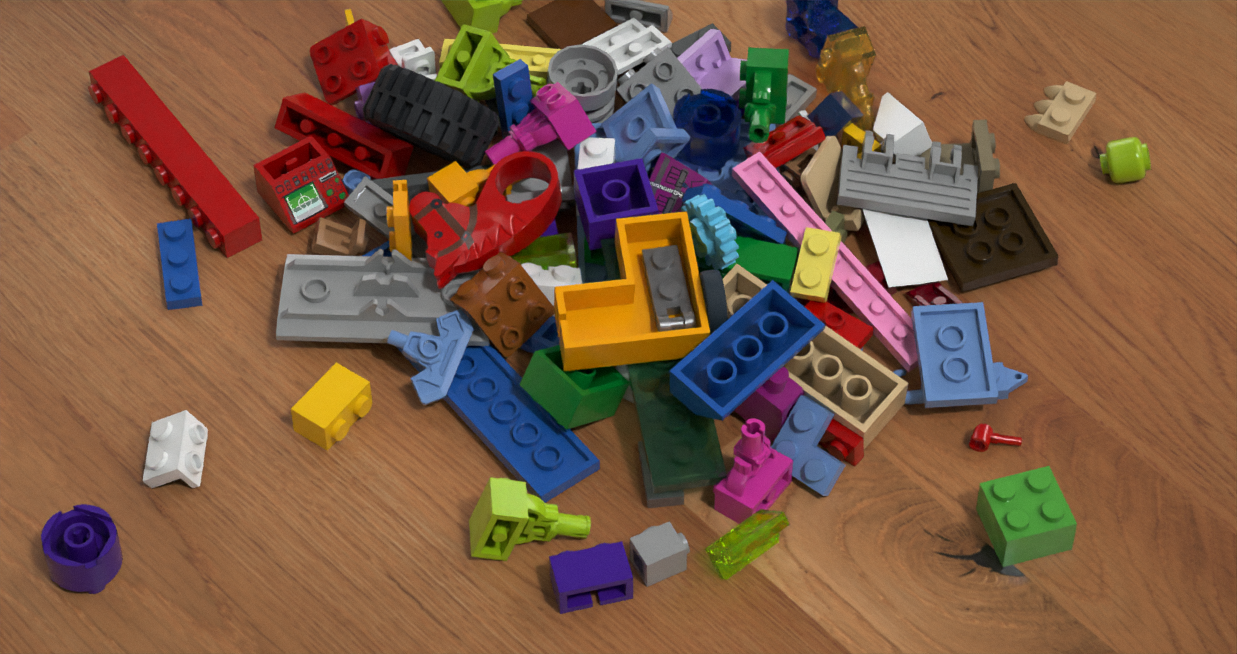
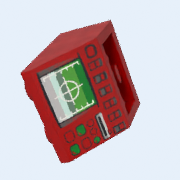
[253,135,349,234]

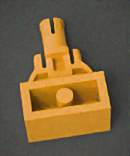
[427,161,523,207]

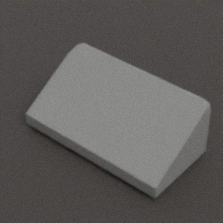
[605,0,673,32]

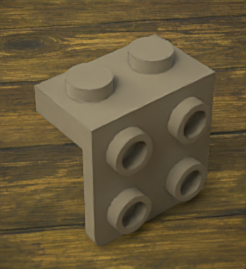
[918,120,1000,193]

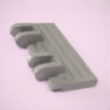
[837,130,978,226]

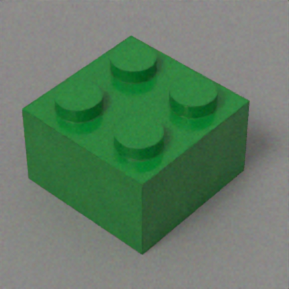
[519,345,630,429]

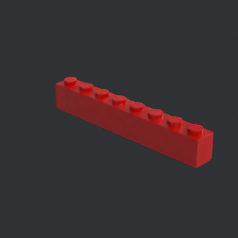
[88,55,262,258]

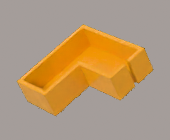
[554,211,710,371]

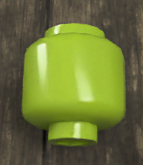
[1100,137,1151,184]

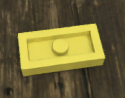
[790,227,841,303]

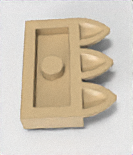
[1024,81,1096,144]

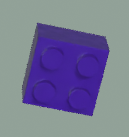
[574,158,659,250]

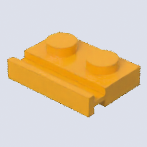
[387,180,412,261]

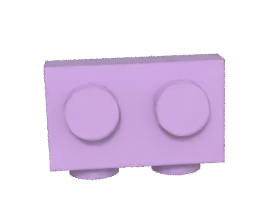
[678,29,747,105]

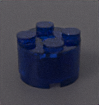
[673,89,742,170]

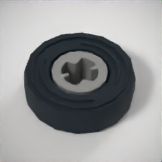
[699,270,728,335]

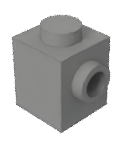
[630,521,690,587]

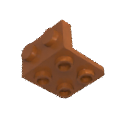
[450,252,554,357]

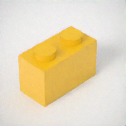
[291,362,372,451]

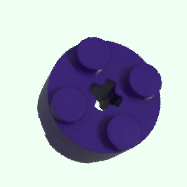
[41,504,123,594]

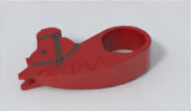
[409,151,562,289]

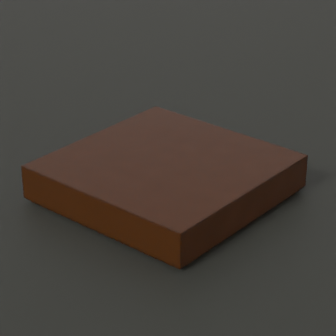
[527,0,618,49]

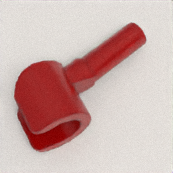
[969,423,1022,452]

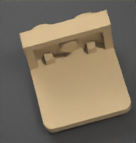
[801,136,865,231]

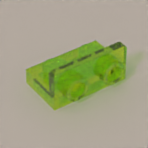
[705,509,790,580]

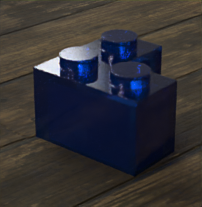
[785,0,859,67]

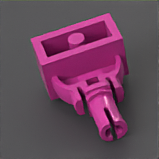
[484,82,597,165]
[713,418,793,530]

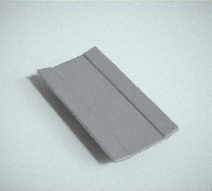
[276,249,489,346]

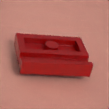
[743,115,826,169]

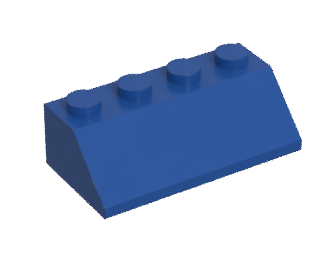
[670,280,826,421]

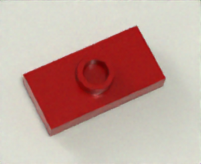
[804,300,874,350]

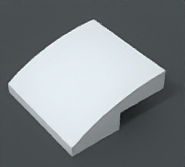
[583,18,672,75]

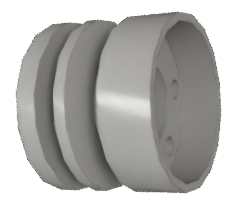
[547,44,618,123]

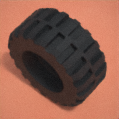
[363,64,499,168]

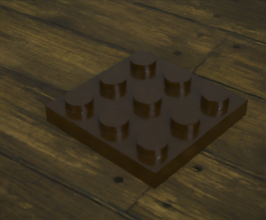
[927,183,1059,292]

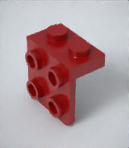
[309,18,398,105]

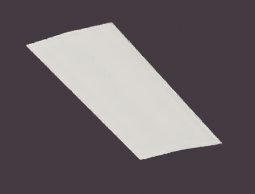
[862,209,948,287]

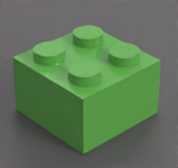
[976,466,1077,567]

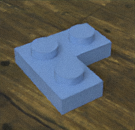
[771,395,846,496]

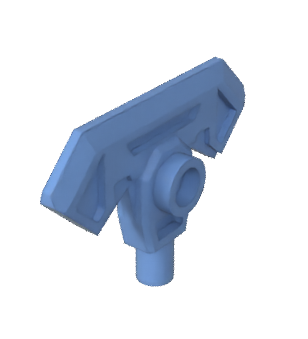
[387,309,474,405]

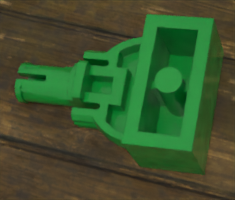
[739,47,789,143]

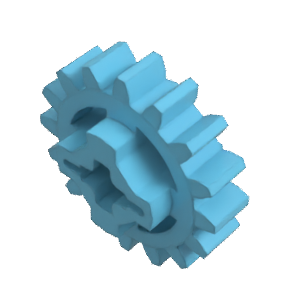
[681,194,739,270]

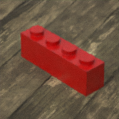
[274,92,414,179]

